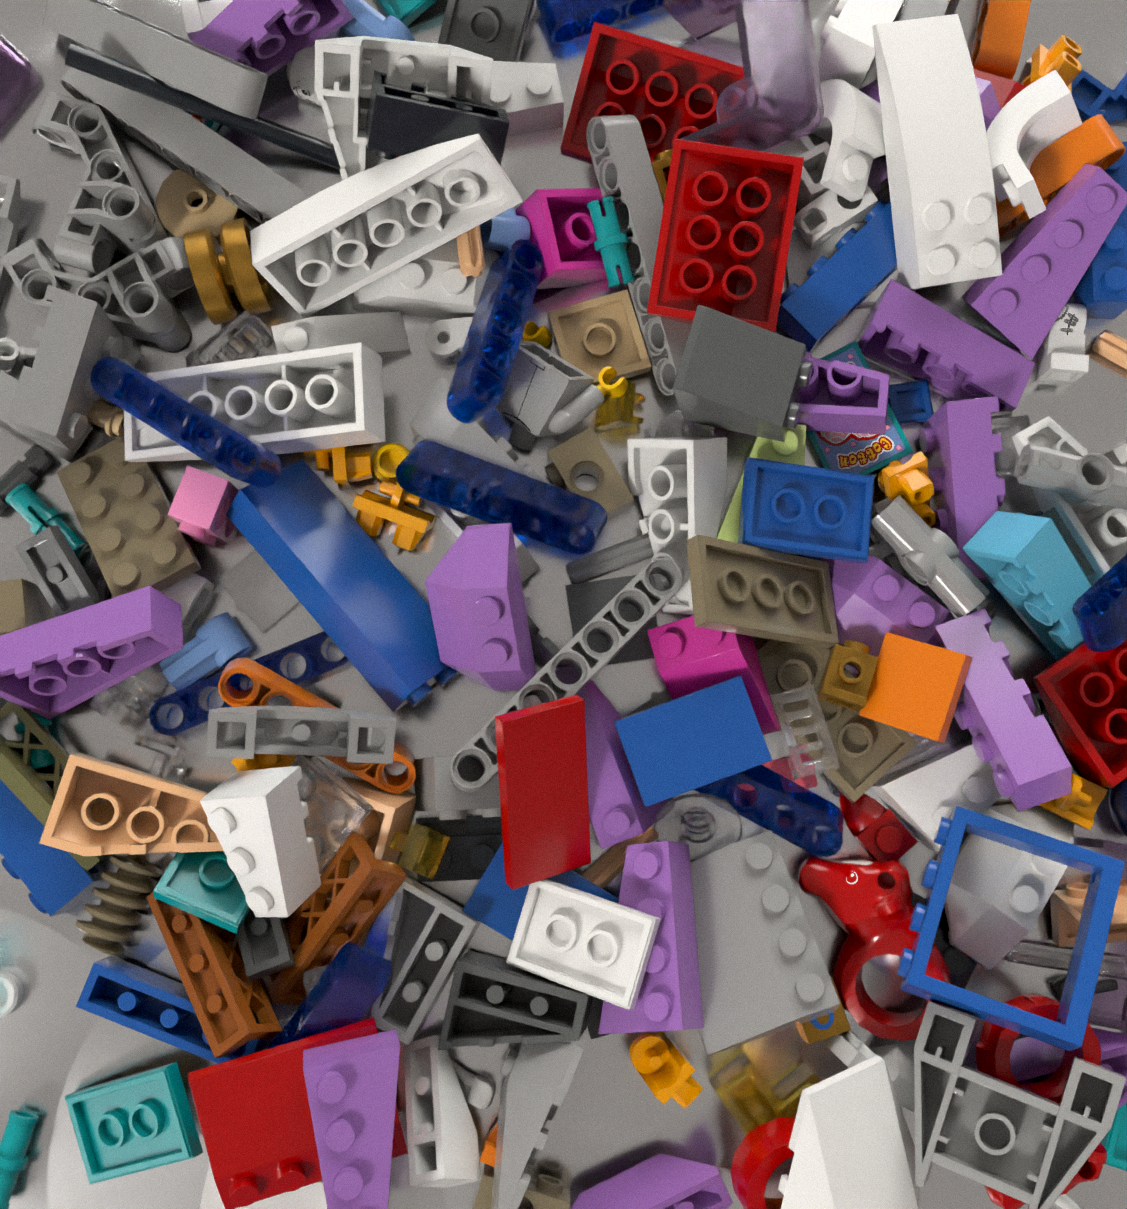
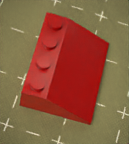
[560,22,755,182]
[647,138,804,333]
[1033,611,1127,788]
[188,1017,408,1209]

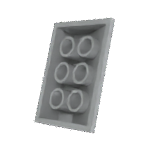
[690,830,840,1057]

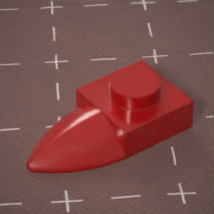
[839,790,918,861]

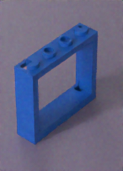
[897,806,1125,1051]

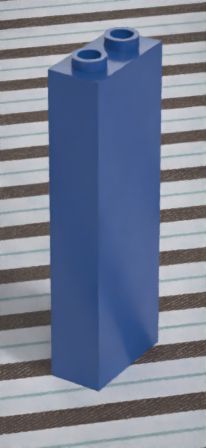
[226,459,459,712]

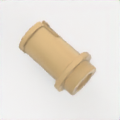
[87,399,124,437]

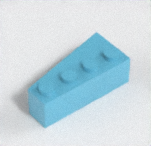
[962,511,1112,661]

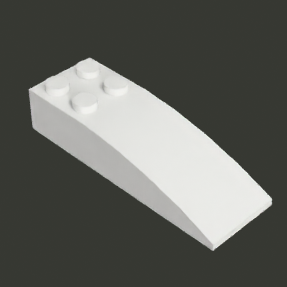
[872,14,1002,290]
[250,134,522,319]
[123,342,386,462]

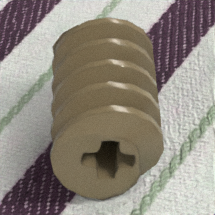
[75,855,164,956]

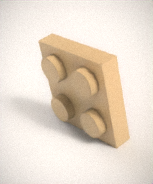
[547,289,652,386]

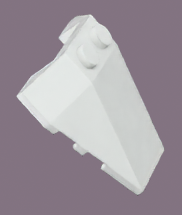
[314,36,493,180]
[778,1055,920,1209]

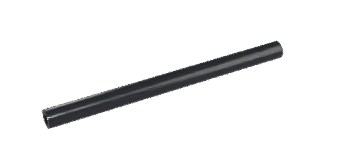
[65,44,340,169]

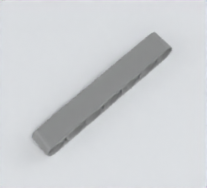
[42,0,268,119]
[59,48,310,224]
[586,114,692,396]
[450,558,683,793]

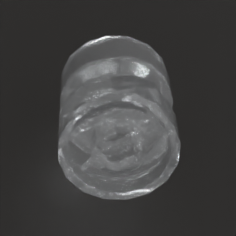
[89,666,172,734]

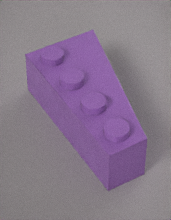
[191,0,354,77]
[919,396,1006,583]
[935,608,1072,812]
[598,841,704,1034]
[303,1029,400,1209]

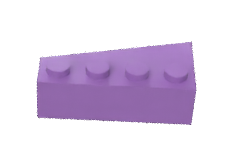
[961,163,1127,360]
[856,279,1036,419]
[796,352,889,435]
[0,586,183,720]

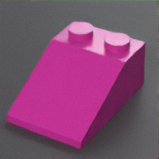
[515,188,621,289]
[647,616,780,735]

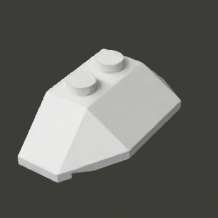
[352,238,521,328]
[944,803,1074,970]

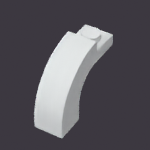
[986,70,1082,219]
[802,79,885,202]

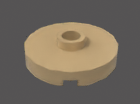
[156,169,240,242]

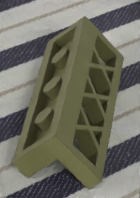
[0,701,104,872]

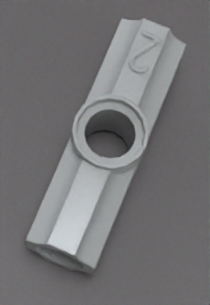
[1014,444,1127,510]
[871,495,990,618]

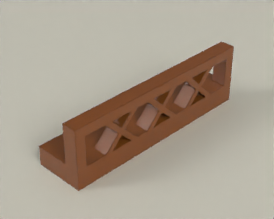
[263,832,407,1007]
[146,892,282,1058]

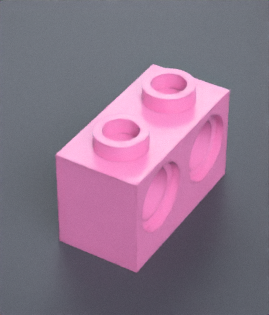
[167,465,239,547]

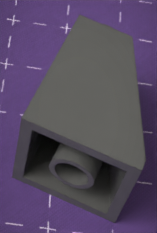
[673,305,813,442]

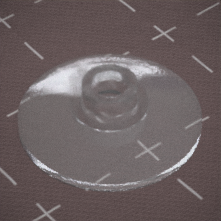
[654,793,742,862]

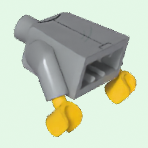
[495,321,628,450]

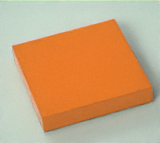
[859,632,972,744]

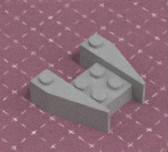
[914,1001,1126,1209]

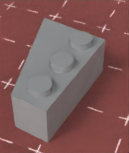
[7,284,123,451]
[414,756,501,820]

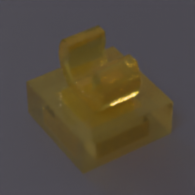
[595,381,645,431]
[389,823,450,879]

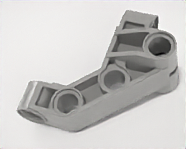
[31,92,169,274]
[0,237,195,352]

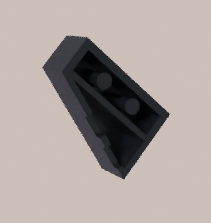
[366,70,510,166]

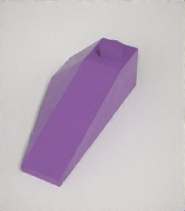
[544,664,676,849]

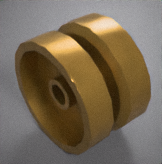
[184,218,273,325]

